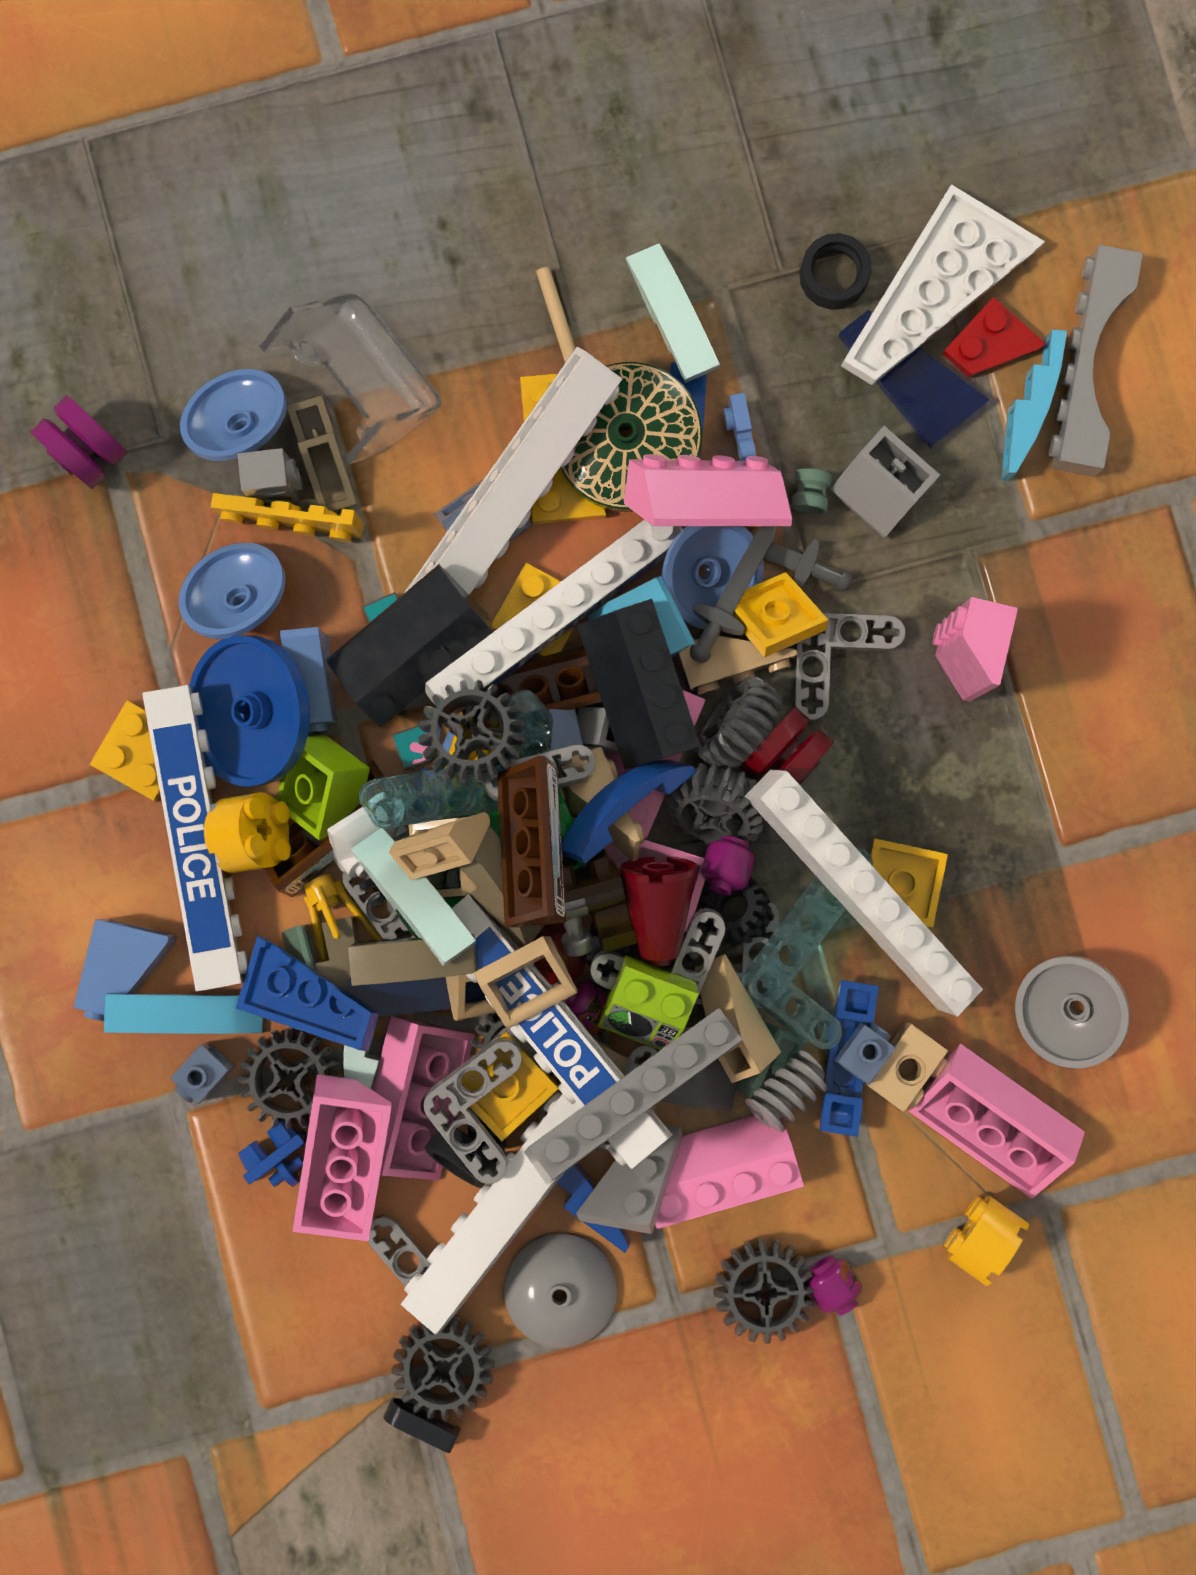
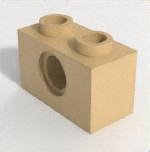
[864,1021,948,1112]

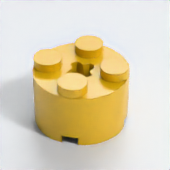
[204,792,291,873]
[943,1195,1029,1287]

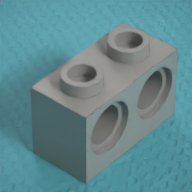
[237,448,303,505]

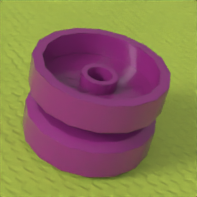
[30,394,128,489]

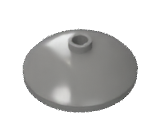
[1015,955,1131,1069]
[504,1233,617,1348]

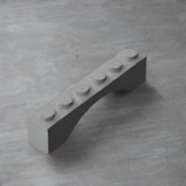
[1048,245,1143,477]
[524,1008,743,1185]

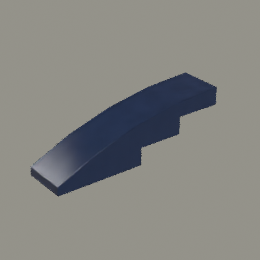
[346,977,486,1016]

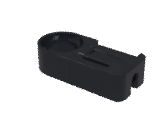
[383,1398,461,1453]

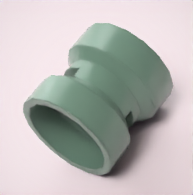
[791,468,832,514]

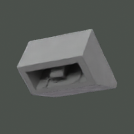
[829,426,940,539]

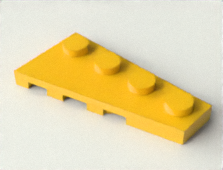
[520,374,606,525]
[210,493,364,543]

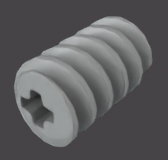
[745,1050,828,1133]

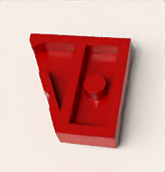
[942,297,1046,378]

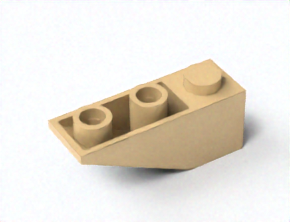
[677,636,798,696]
[558,747,644,861]
[695,954,781,1083]

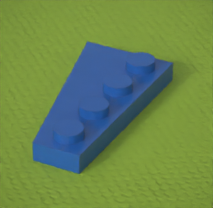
[236,936,379,1051]

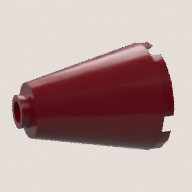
[620,857,697,966]

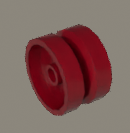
[739,706,834,785]

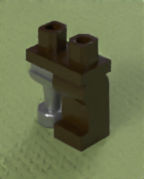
[562,848,637,957]

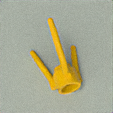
[303,874,383,961]

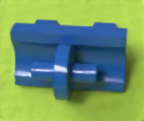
[238,1119,307,1187]

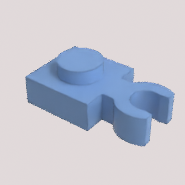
[723,393,756,461]

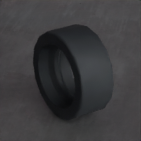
[799,233,872,310]
[425,1123,498,1188]

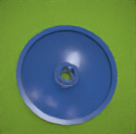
[189,635,310,787]

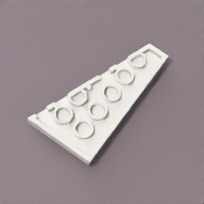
[841,184,1045,385]

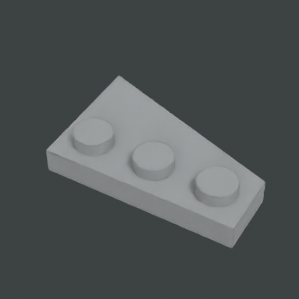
[576,1124,683,1234]

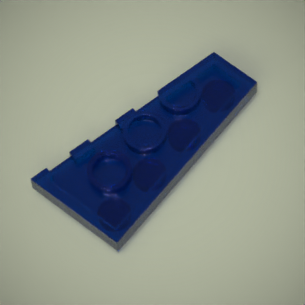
[838,310,989,448]

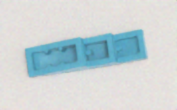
[1001,329,1067,481]
[104,993,264,1034]

